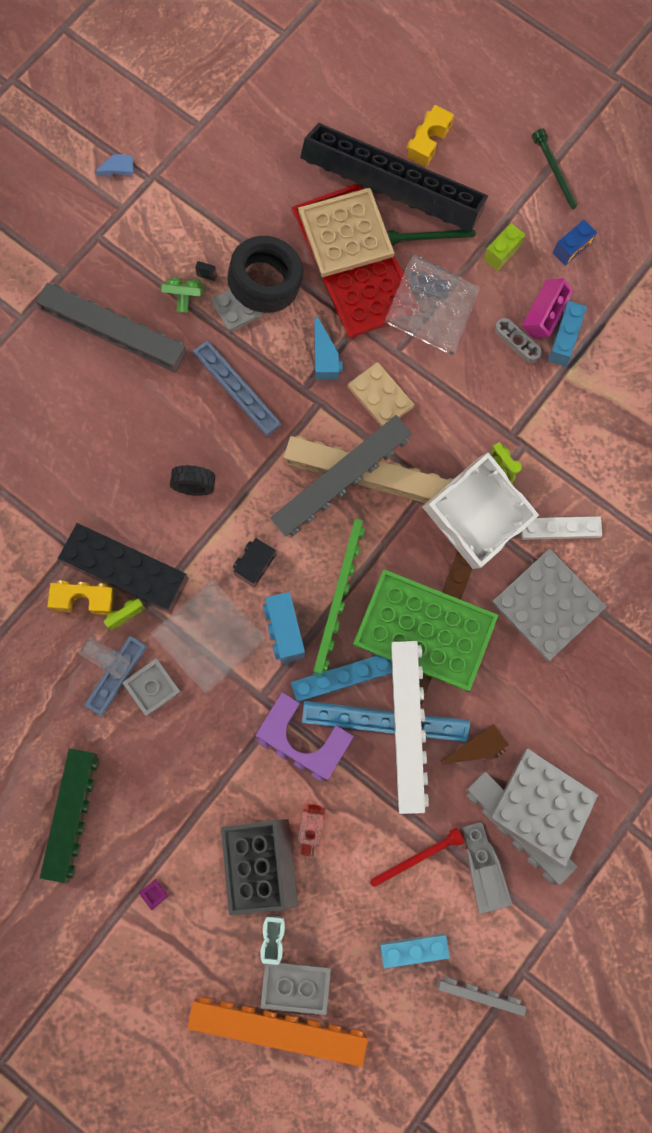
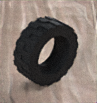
[170,465,216,496]

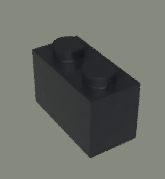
[233,538,276,588]

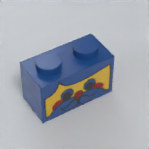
[553,220,597,266]

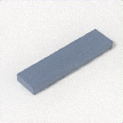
[84,636,148,717]

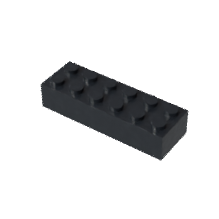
[58,523,189,615]

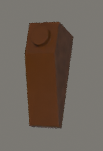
[441,724,509,765]

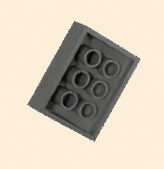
[221,819,298,915]

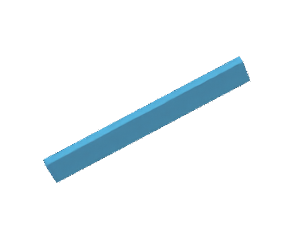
[302,701,470,742]

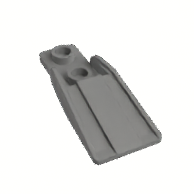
[462,822,512,914]

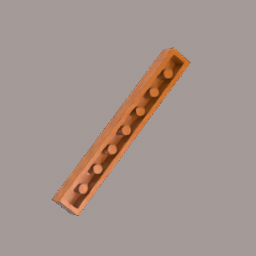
[187,996,368,1067]

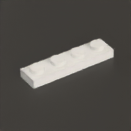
[521,516,602,540]

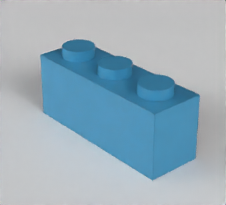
[547,301,587,367]

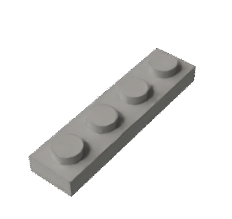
[436,976,526,1016]

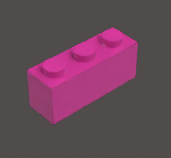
[522,278,574,338]

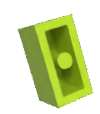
[483,223,526,271]

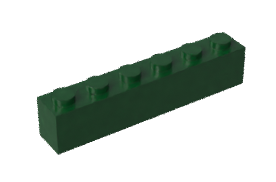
[39,748,99,883]

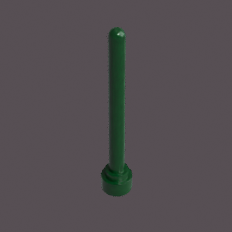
[531,128,577,209]
[386,230,476,246]

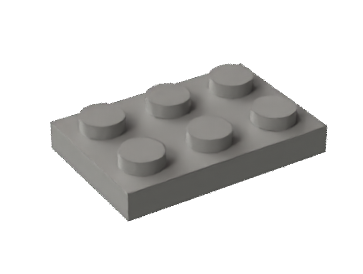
[260,962,331,1015]

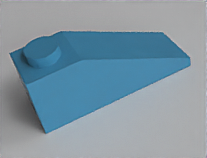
[314,318,343,380]

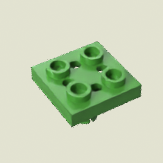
[161,277,206,312]

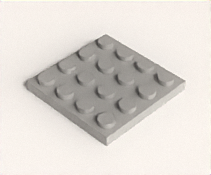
[491,549,607,662]
[489,748,598,868]

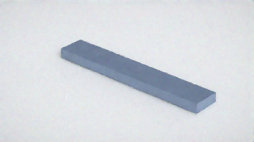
[192,340,282,437]

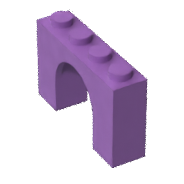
[255,693,354,782]

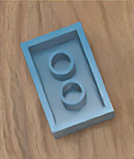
[263,592,305,664]

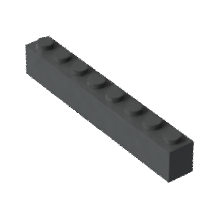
[36,283,186,373]
[270,415,412,537]

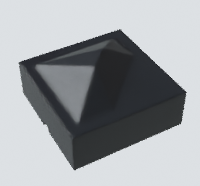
[195,261,217,281]

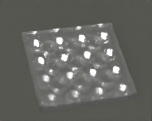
[384,253,481,355]
[151,579,267,694]

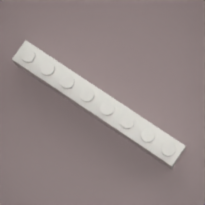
[391,641,429,814]

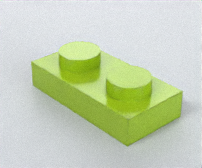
[104,598,145,631]

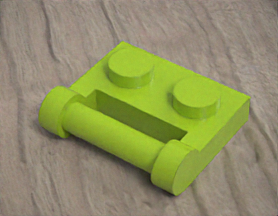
[489,442,522,484]

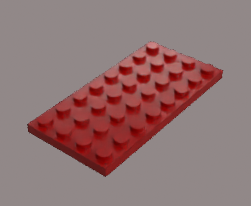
[292,184,420,339]

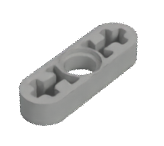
[495,318,541,363]

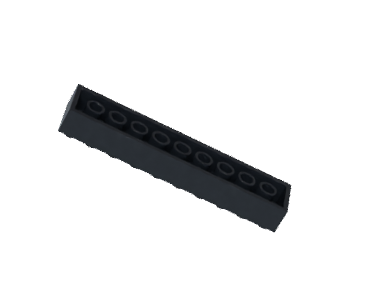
[300,123,489,232]

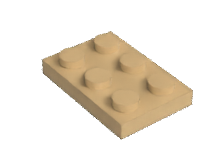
[347,362,414,427]

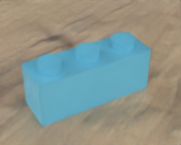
[379,933,450,968]

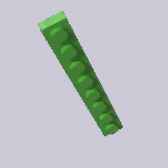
[313,518,365,678]

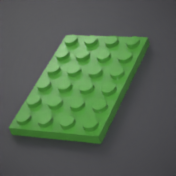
[353,569,498,692]

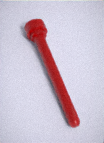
[370,827,465,887]

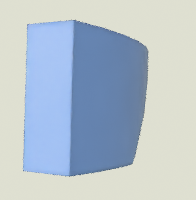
[96,154,133,177]

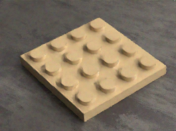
[298,188,394,277]

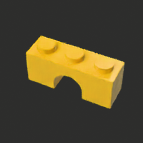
[406,105,454,167]
[47,581,115,615]

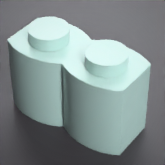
[260,915,285,965]

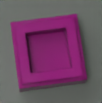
[139,879,170,910]

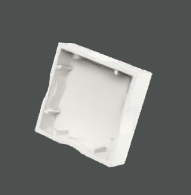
[422,453,539,569]

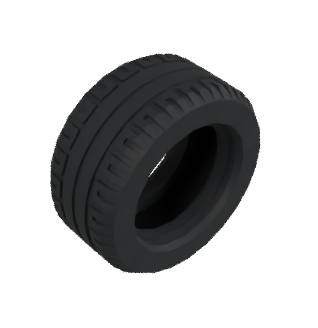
[227,236,303,313]

